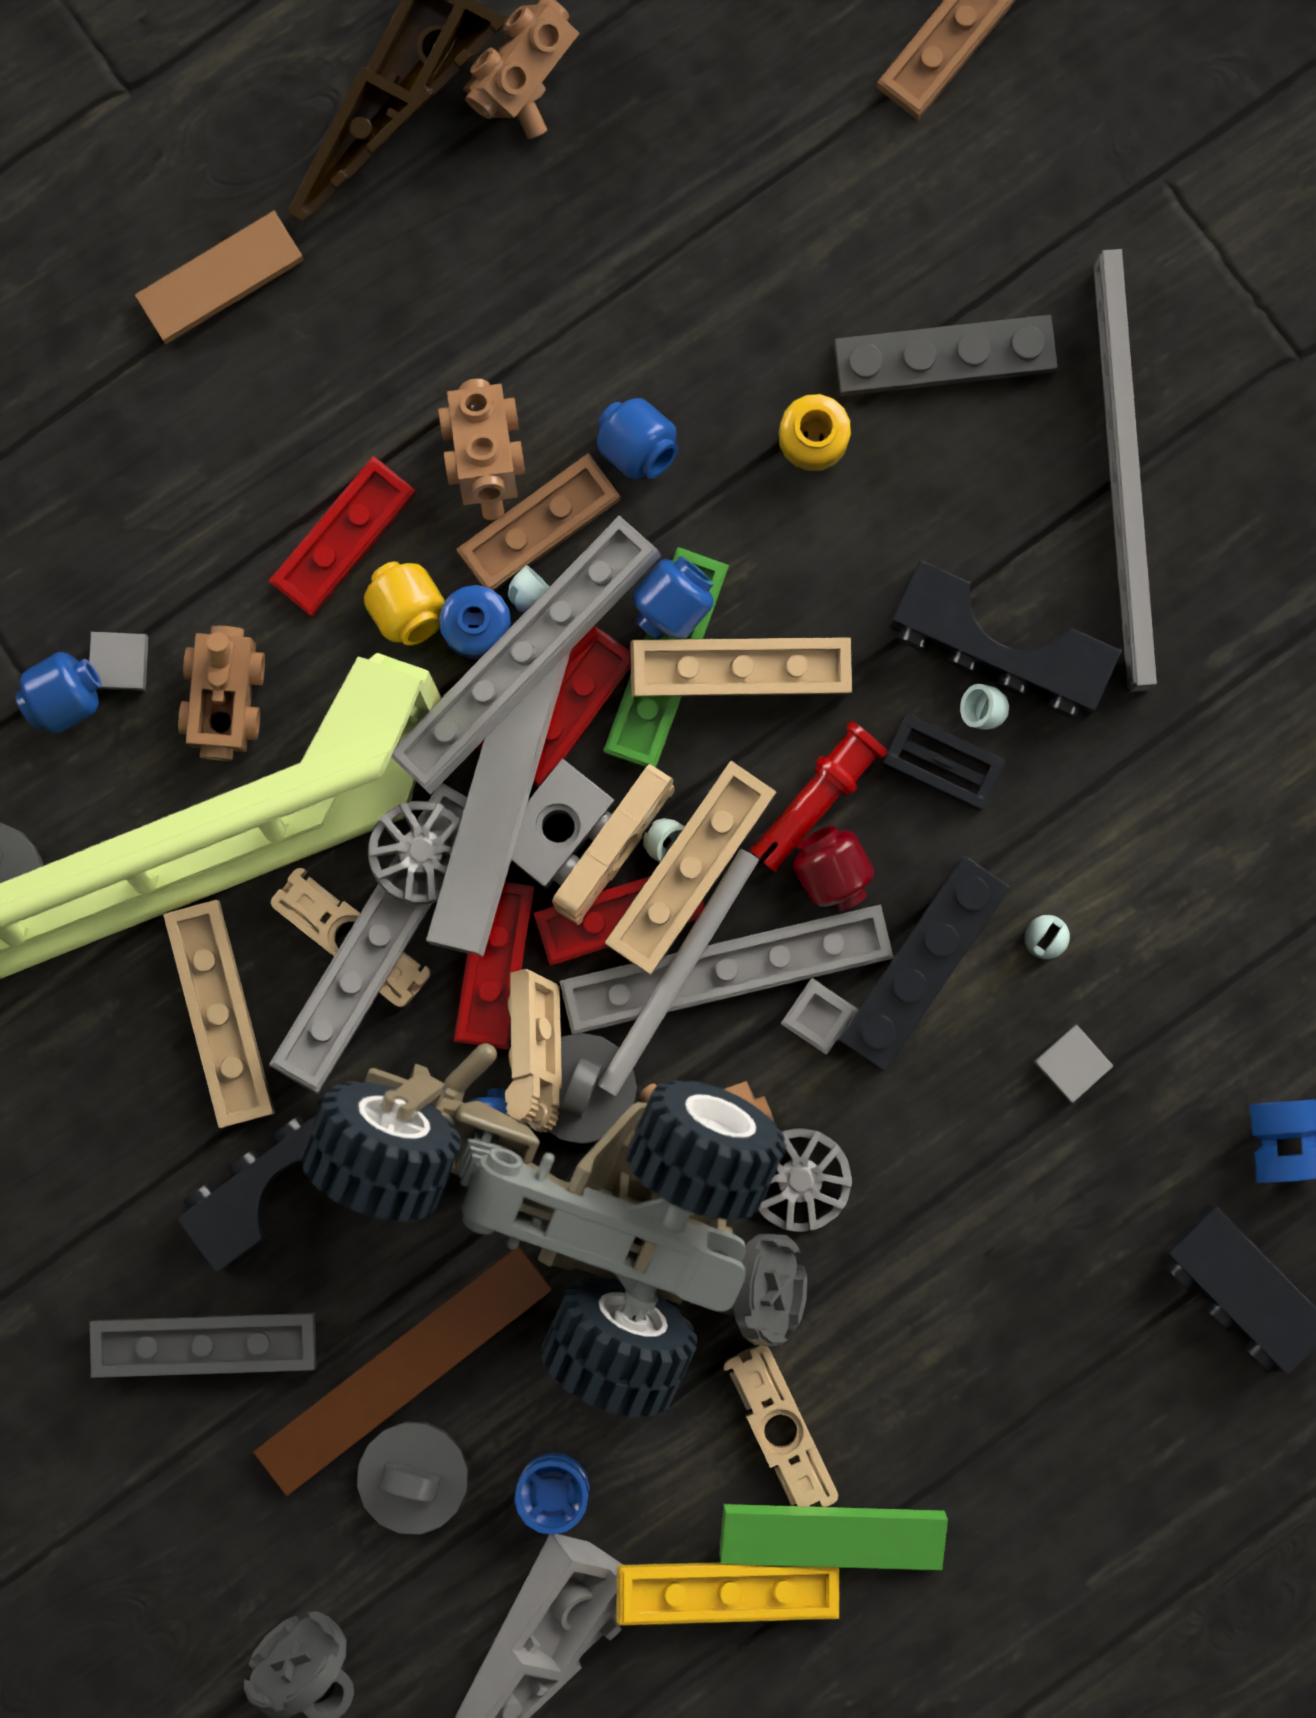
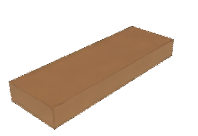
[876,0,1016,120]
[135,211,304,344]
[456,453,621,591]

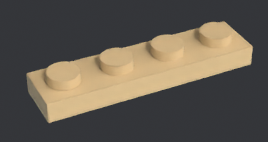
[630,638,852,697]
[605,761,776,975]
[163,900,275,1128]

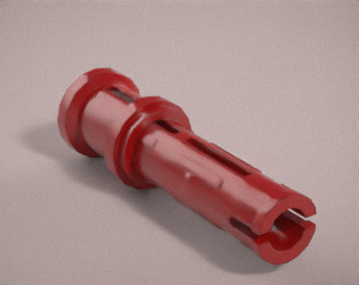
[749,721,888,873]

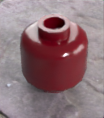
[793,825,875,911]

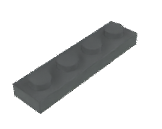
[834,315,1058,397]
[90,1313,316,1378]

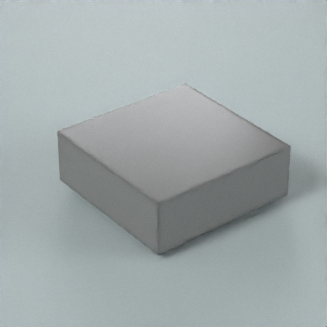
[89,632,149,691]
[780,978,857,1055]
[1034,1025,1113,1103]

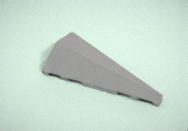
[455,1534,623,1718]

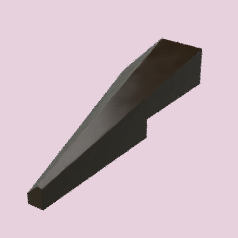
[287,0,508,222]

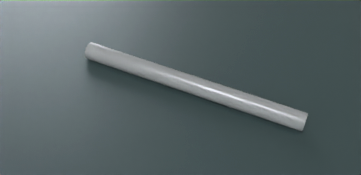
[597,849,759,1097]

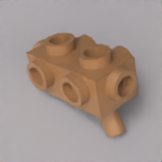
[463,0,580,139]
[438,379,526,520]
[178,626,265,761]

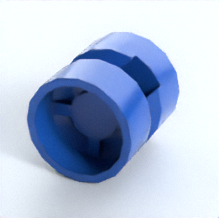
[1249,1099,1316,1183]
[515,1452,590,1535]

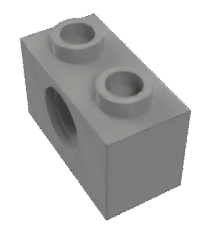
[511,759,615,890]

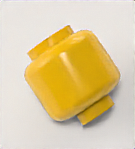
[779,394,851,471]
[364,562,445,645]

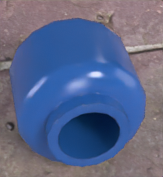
[597,398,678,480]
[632,556,713,640]
[439,585,512,661]
[15,652,102,733]

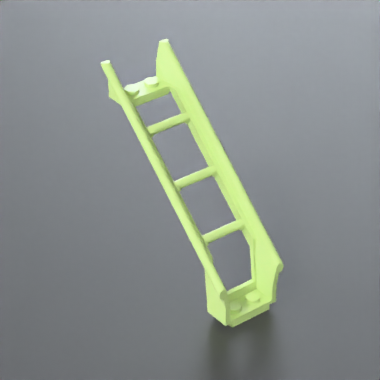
[0,653,441,979]

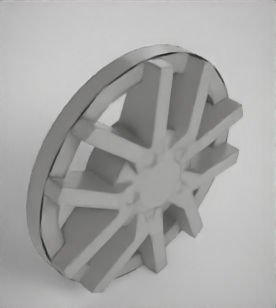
[368,801,461,904]
[758,1128,852,1232]

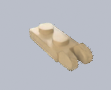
[505,969,562,1133]

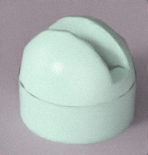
[508,565,549,613]
[960,684,1009,730]
[643,818,685,863]
[1024,915,1070,959]

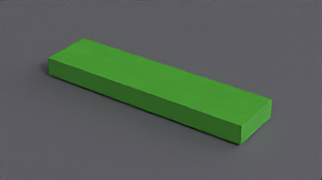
[603,547,729,768]
[719,1504,948,1570]

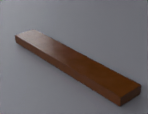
[253,1246,552,1496]

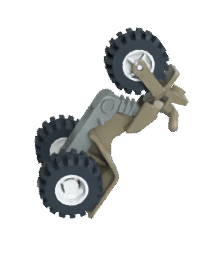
[301,1043,786,1418]

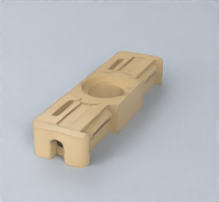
[552,764,675,925]
[271,868,430,1007]
[724,1345,838,1507]

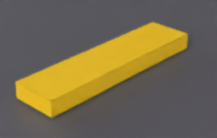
[616,1562,839,1625]

